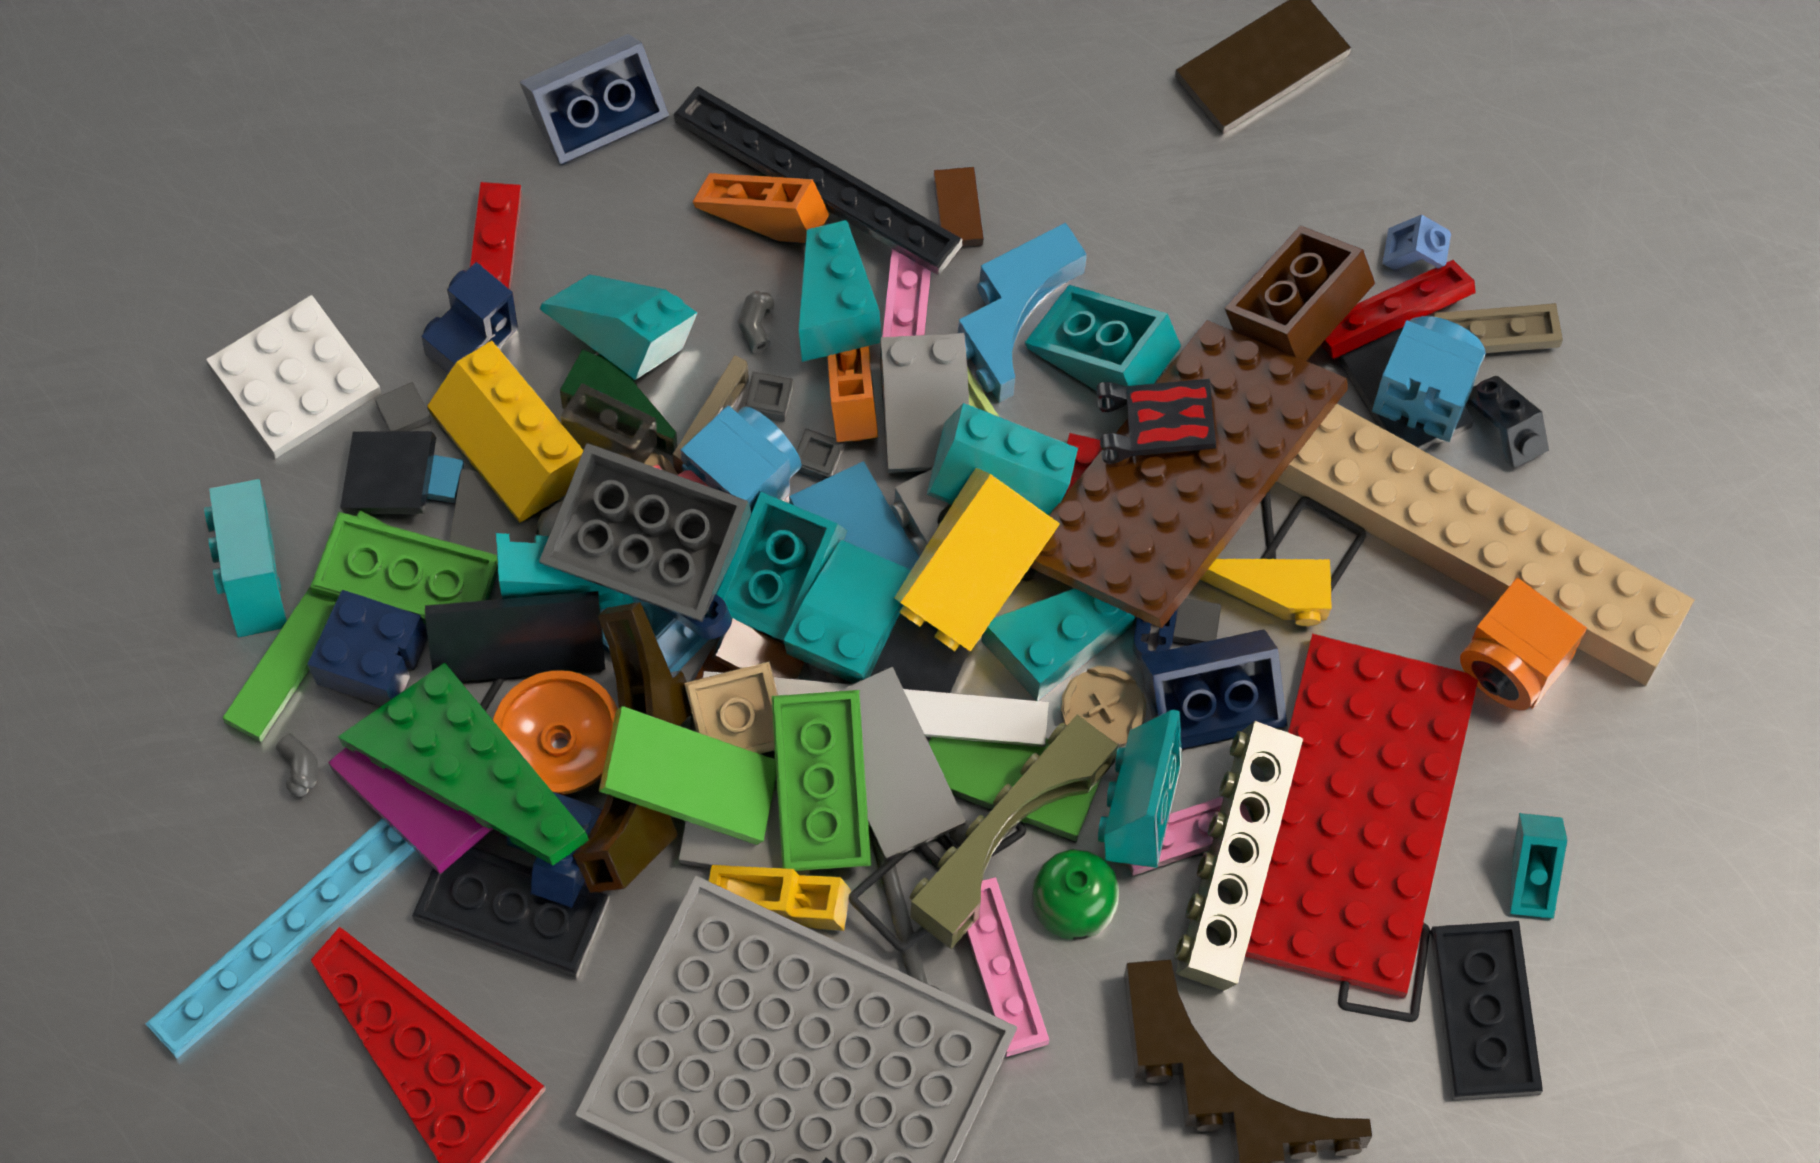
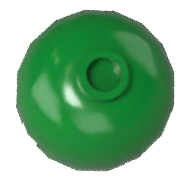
[1032,849,1119,939]

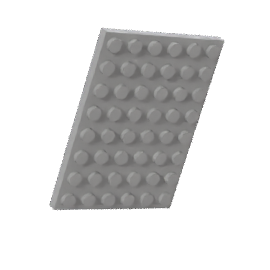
[575,875,1017,1163]

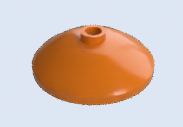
[493,670,618,795]

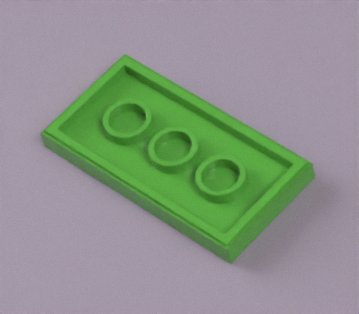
[310,512,498,624]
[771,690,871,871]
[599,706,776,845]
[929,737,1102,842]

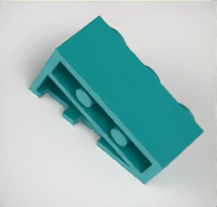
[799,220,882,362]
[204,479,287,638]
[496,533,633,610]
[981,588,1135,701]

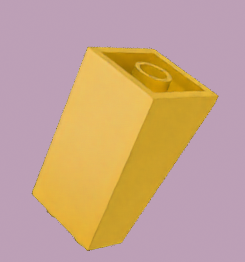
[894,468,1060,651]

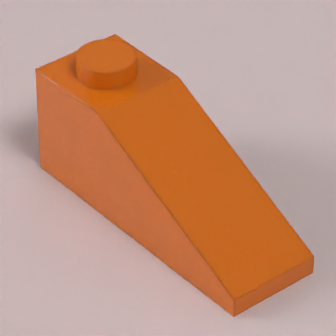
[693,173,829,243]
[828,346,878,442]

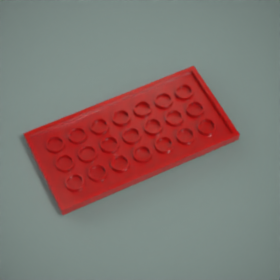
[1245,633,1478,998]

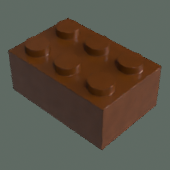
[1224,225,1375,361]

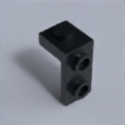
[1467,376,1549,469]

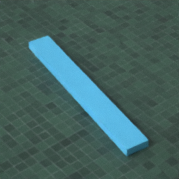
[146,819,416,1059]

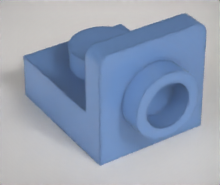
[1382,214,1451,270]

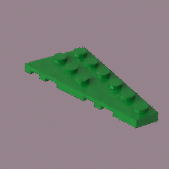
[338,663,589,866]

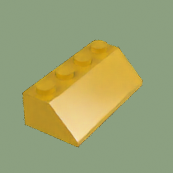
[427,341,584,523]

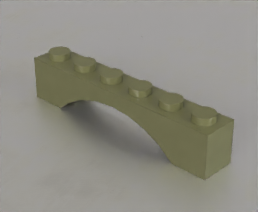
[909,714,1118,949]

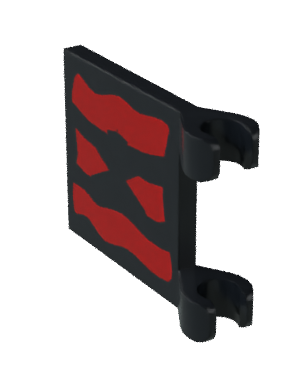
[1096,379,1216,464]

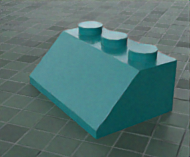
[926,403,1078,515]
[1098,710,1182,868]

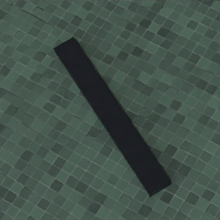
[673,86,962,275]

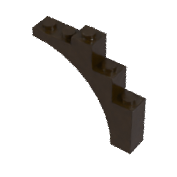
[573,602,692,893]
[1124,959,1372,1163]

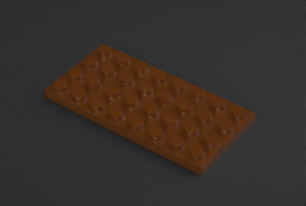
[1030,320,1348,629]

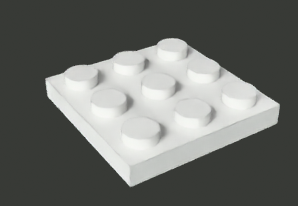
[206,295,381,459]

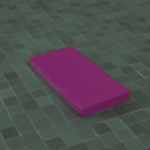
[328,747,493,874]

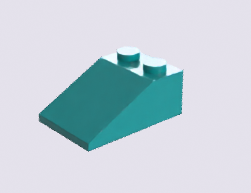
[539,274,697,380]
[1024,284,1181,390]
[717,492,848,641]
[784,540,911,684]

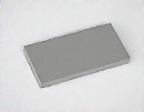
[840,667,966,861]

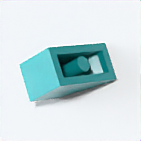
[1510,813,1568,919]

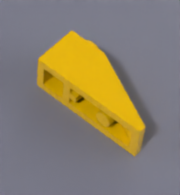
[1200,559,1332,626]

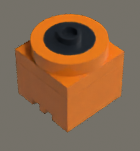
[1460,578,1587,710]

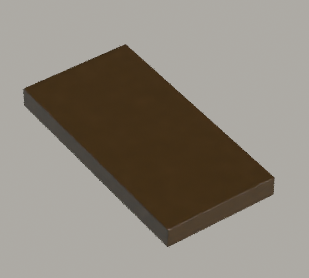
[1175,0,1351,134]

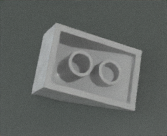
[880,333,969,473]

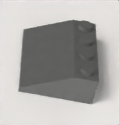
[539,443,751,622]

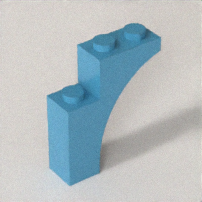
[958,223,1087,403]

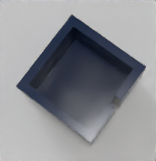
[307,590,428,706]

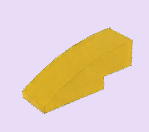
[709,865,851,931]

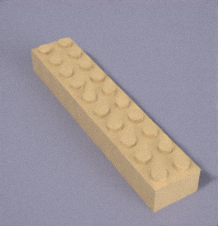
[1277,404,1695,686]

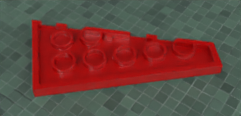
[311,927,546,1163]

